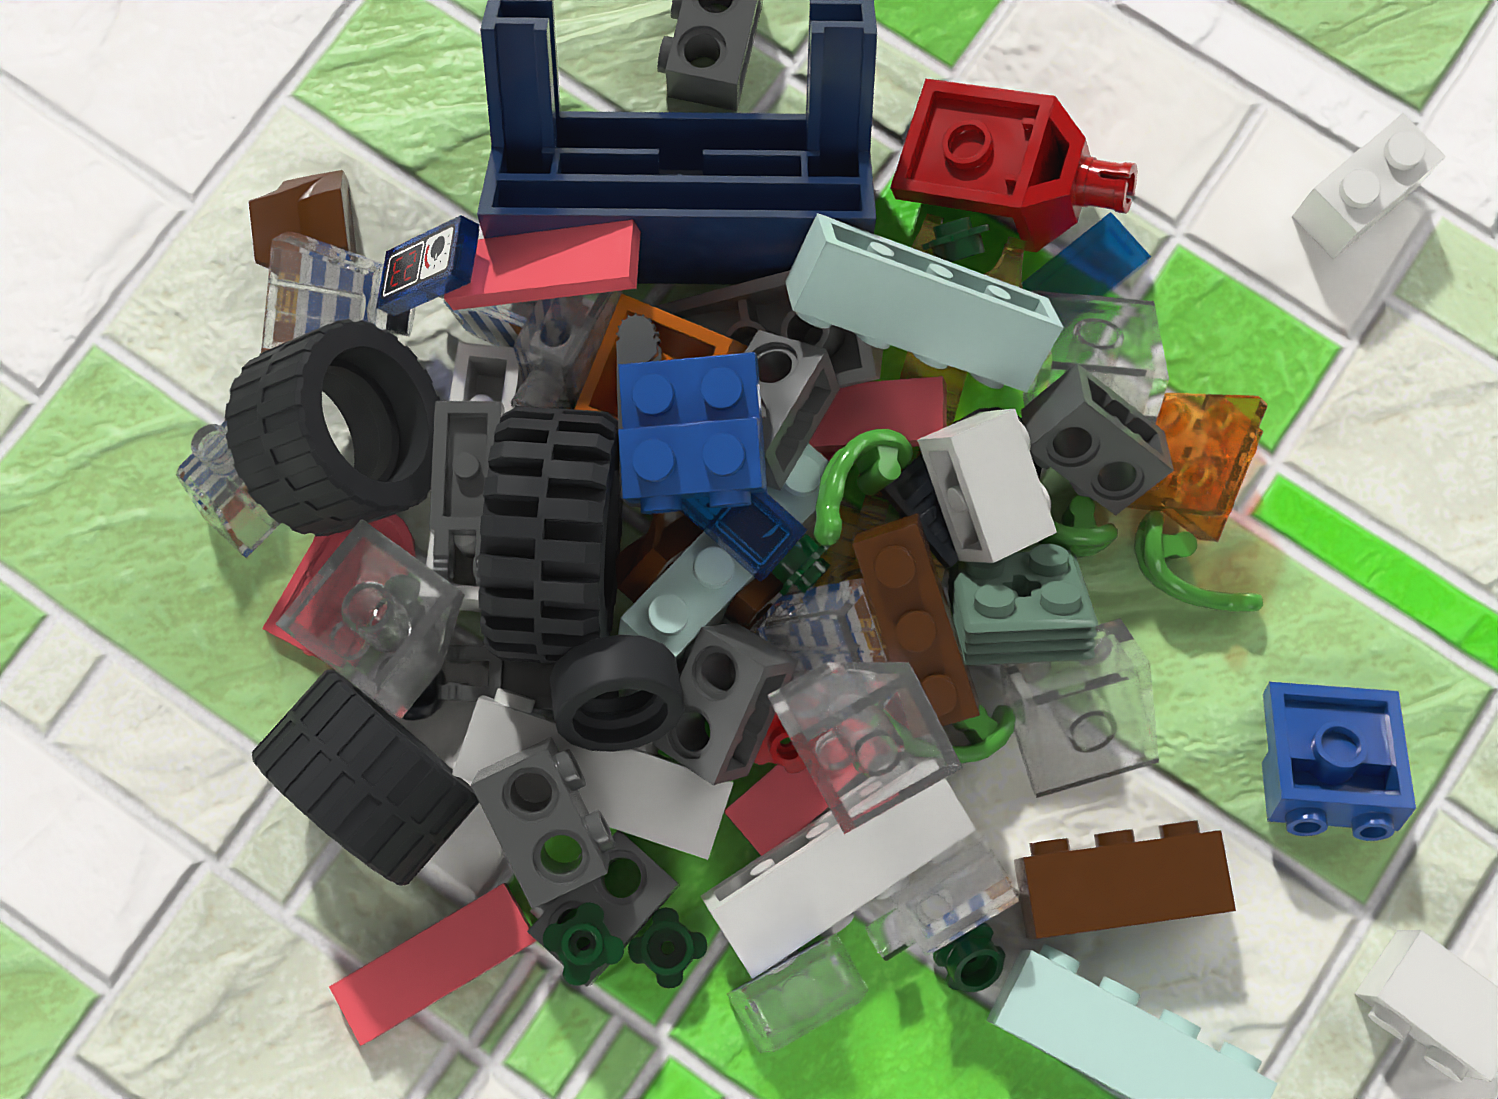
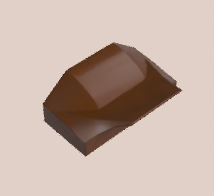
[249,170,358,278]
[615,505,708,603]

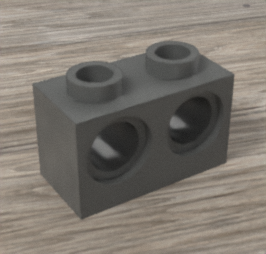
[657,0,763,111]
[745,330,840,491]
[1021,363,1174,515]
[652,622,798,785]
[471,737,616,909]
[527,830,680,987]

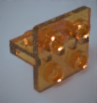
[1127,393,1268,542]

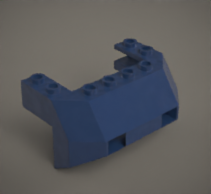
[477,0,877,285]

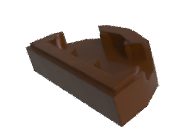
[724,543,796,630]

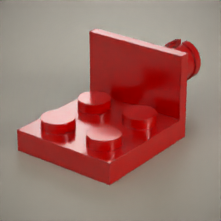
[890,78,1138,253]

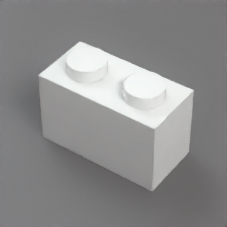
[1292,112,1446,259]
[917,409,1057,563]
[1355,930,1498,1082]

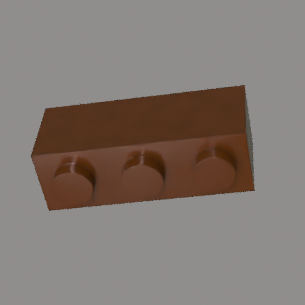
[852,513,980,735]
[1014,820,1236,939]

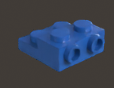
[618,352,768,514]
[1262,682,1416,841]

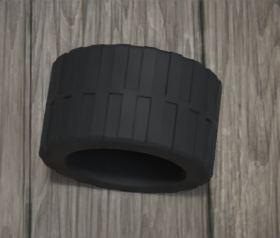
[225,319,440,536]
[252,669,479,886]

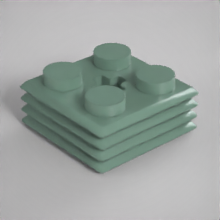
[947,544,1098,666]

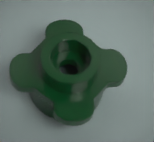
[921,217,990,262]
[770,534,831,597]
[543,902,624,986]
[628,907,707,989]
[933,922,1006,992]

